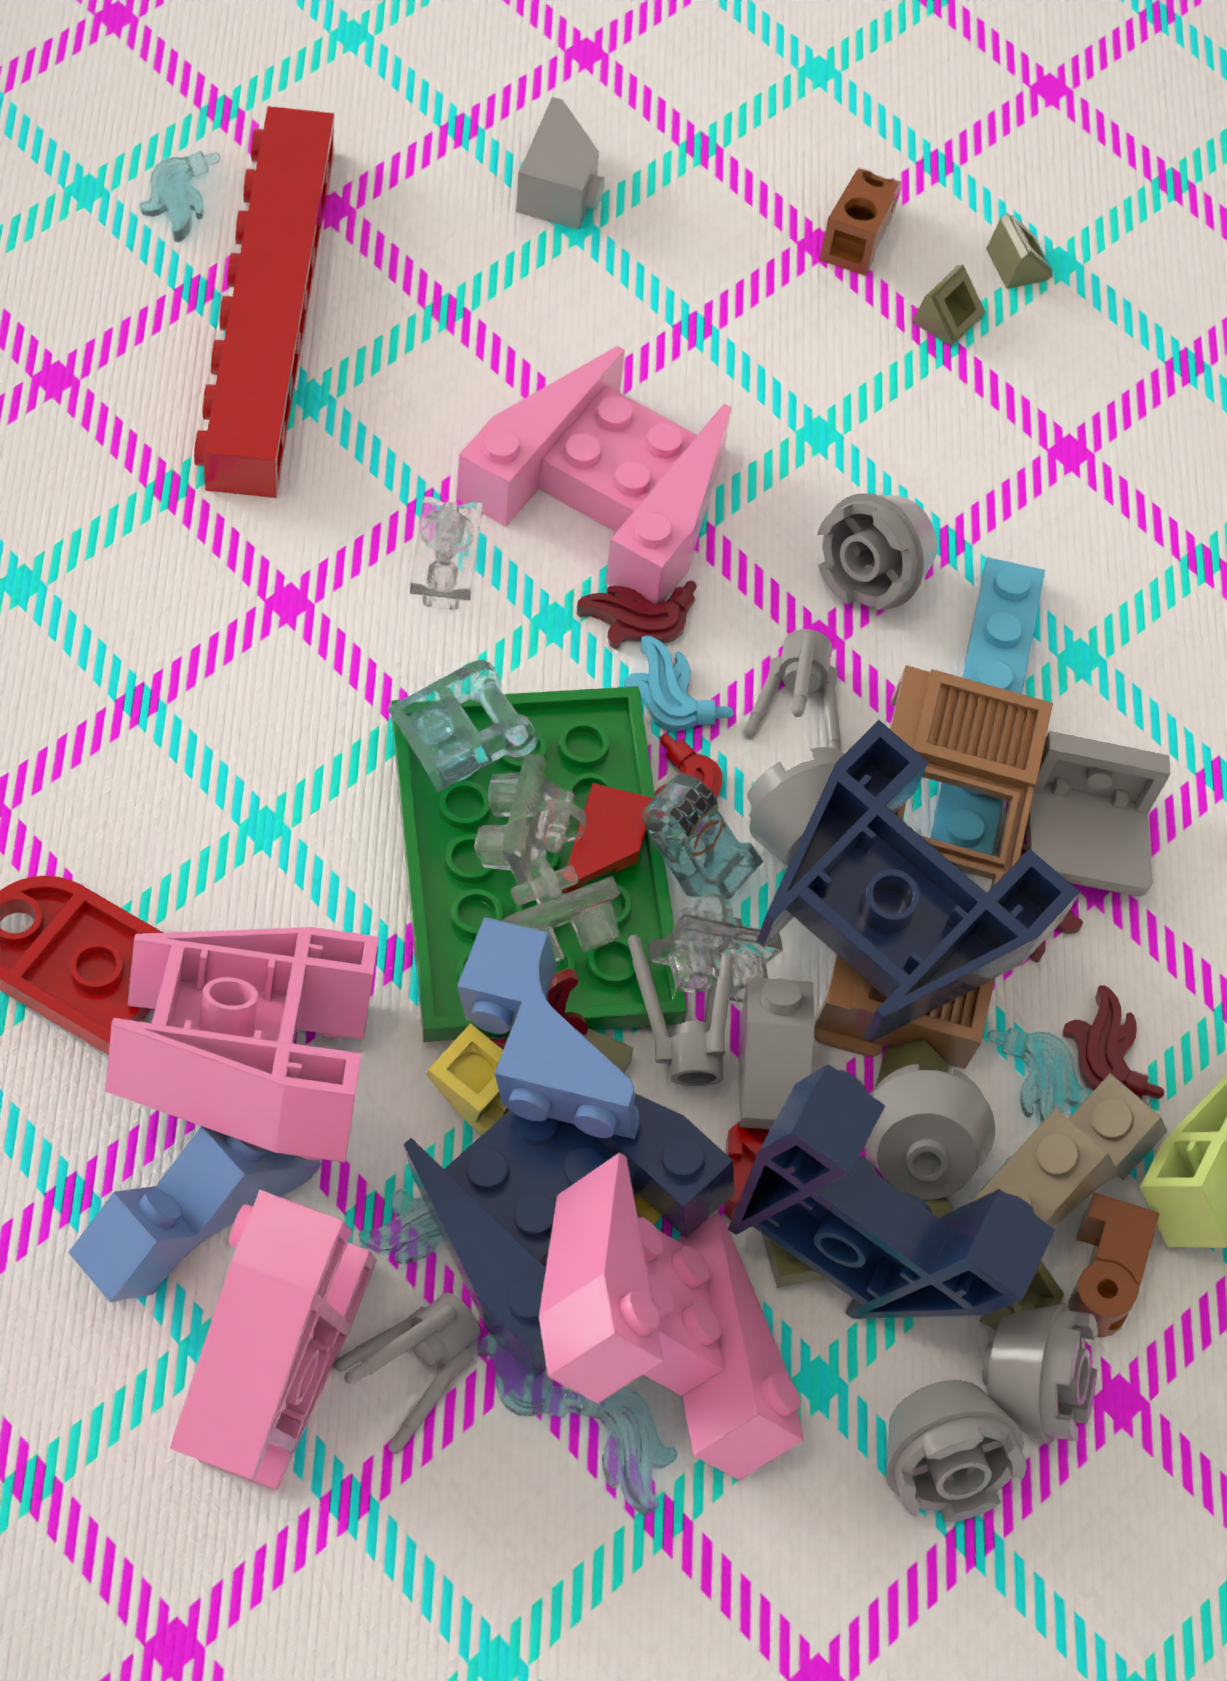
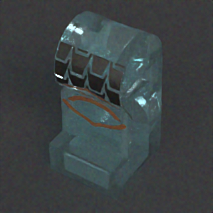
[642,773,763,900]

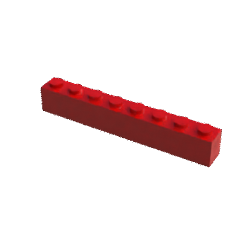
[194,106,334,498]

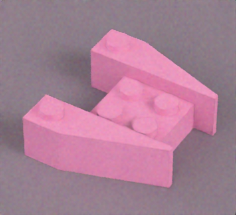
[457,346,731,604]
[105,927,379,1162]
[539,1153,804,1480]
[170,1190,377,1491]

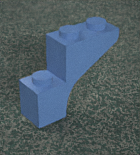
[457,917,640,1139]
[68,1126,322,1302]

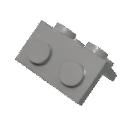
[1026,731,1171,897]

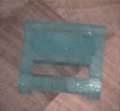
[388,660,539,792]

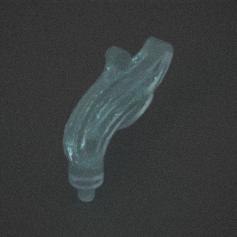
[139,151,221,243]
[987,1028,1093,1126]
[359,1189,444,1264]
[477,1335,589,1418]
[561,1386,677,1515]

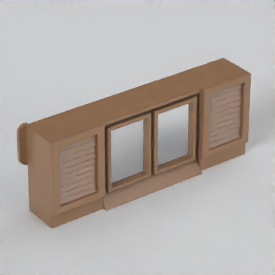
[814,665,1053,1069]

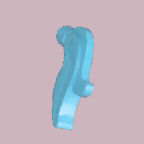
[624,636,734,731]

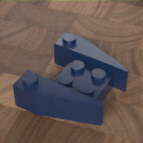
[756,720,1080,1042]
[728,1064,1055,1319]
[403,1093,735,1379]

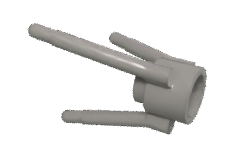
[744,629,841,751]
[628,935,734,1086]
[334,1293,481,1453]

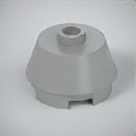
[817,493,937,610]
[747,747,844,866]
[864,1064,995,1200]
[982,1303,1098,1444]
[887,1380,1026,1522]

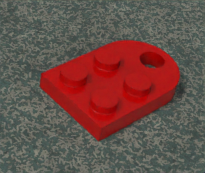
[0,876,163,1055]

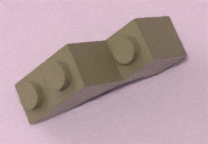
[970,1073,1168,1228]

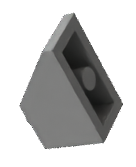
[516,97,605,229]
[739,977,815,1129]

